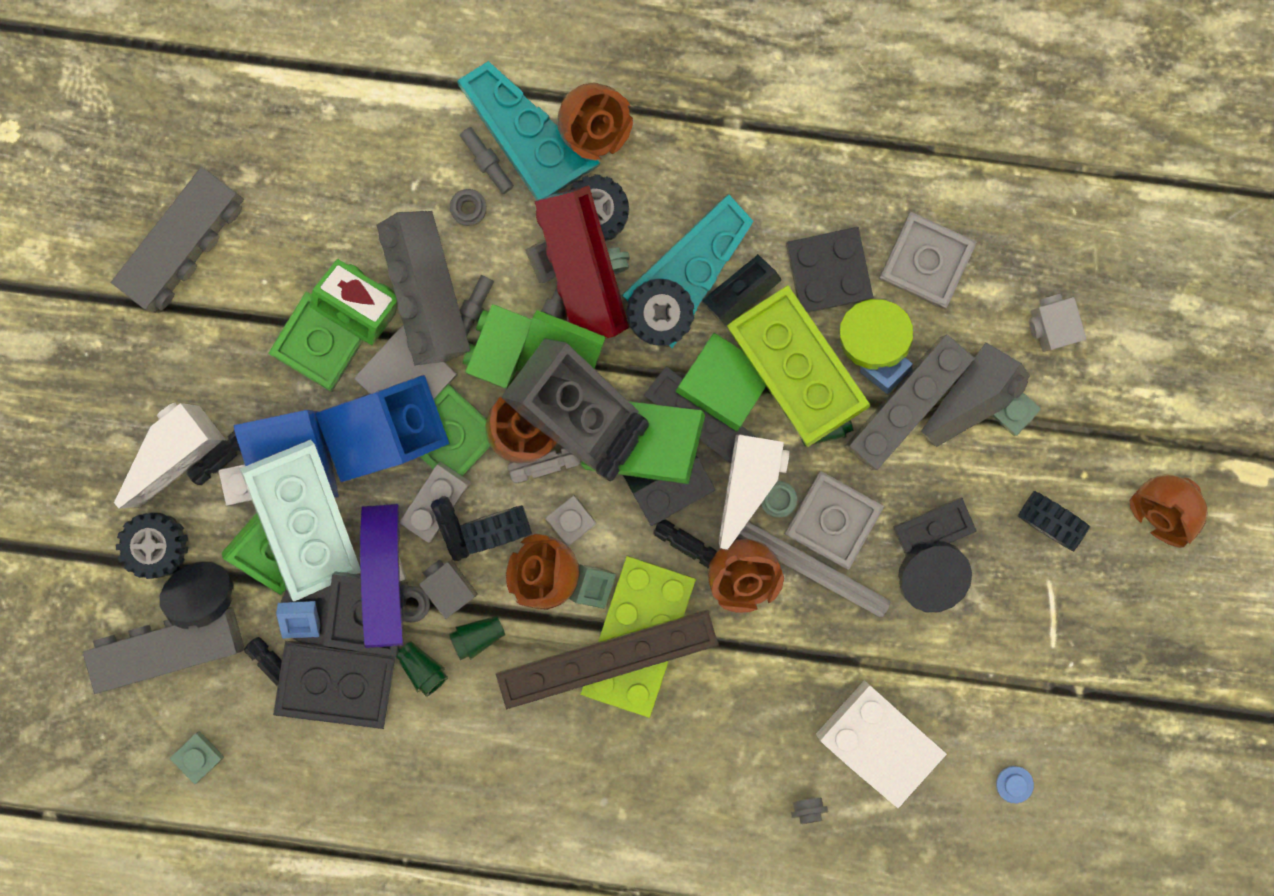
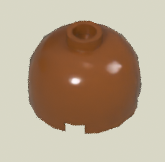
[558,82,633,160]
[485,397,557,464]
[1129,474,1208,548]
[506,534,579,610]
[708,539,784,613]

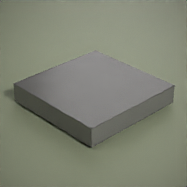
[879,212,977,309]
[354,325,458,399]
[784,471,884,570]

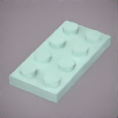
[240,440,361,602]

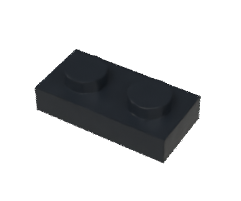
[702,254,782,327]
[893,498,977,556]

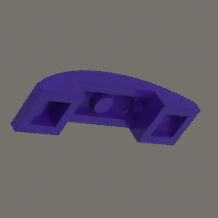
[360,504,403,648]

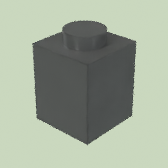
[419,560,478,619]

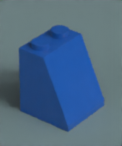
[315,375,450,482]
[233,410,339,498]

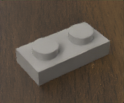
[399,462,471,543]

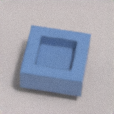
[860,358,913,395]
[276,601,321,639]

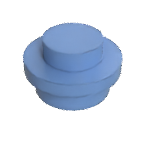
[996,766,1034,803]

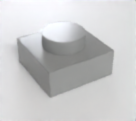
[545,495,597,546]

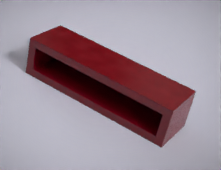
[535,185,629,339]

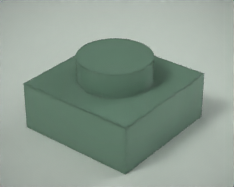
[992,393,1041,436]
[569,564,616,609]
[170,731,224,785]

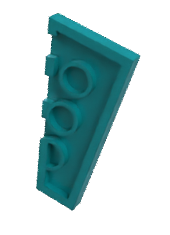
[458,61,600,201]
[622,194,754,348]

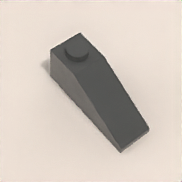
[921,342,1030,447]

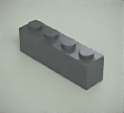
[110,166,244,313]
[376,211,470,366]
[844,334,975,470]
[82,608,244,694]

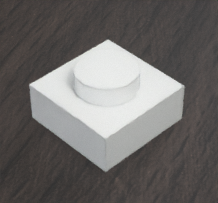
[219,464,252,506]

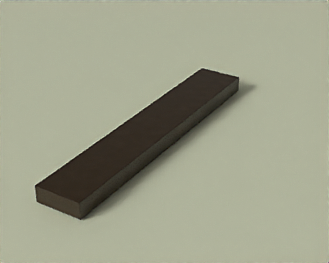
[496,609,719,710]

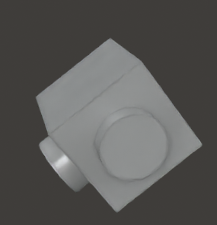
[1029,294,1087,352]

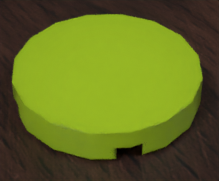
[840,299,913,370]

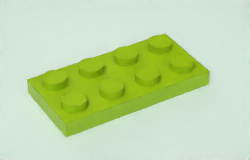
[727,285,870,447]
[580,555,696,718]

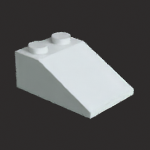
[114,403,226,509]
[718,435,789,549]
[816,680,947,808]

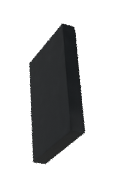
[273,641,395,729]

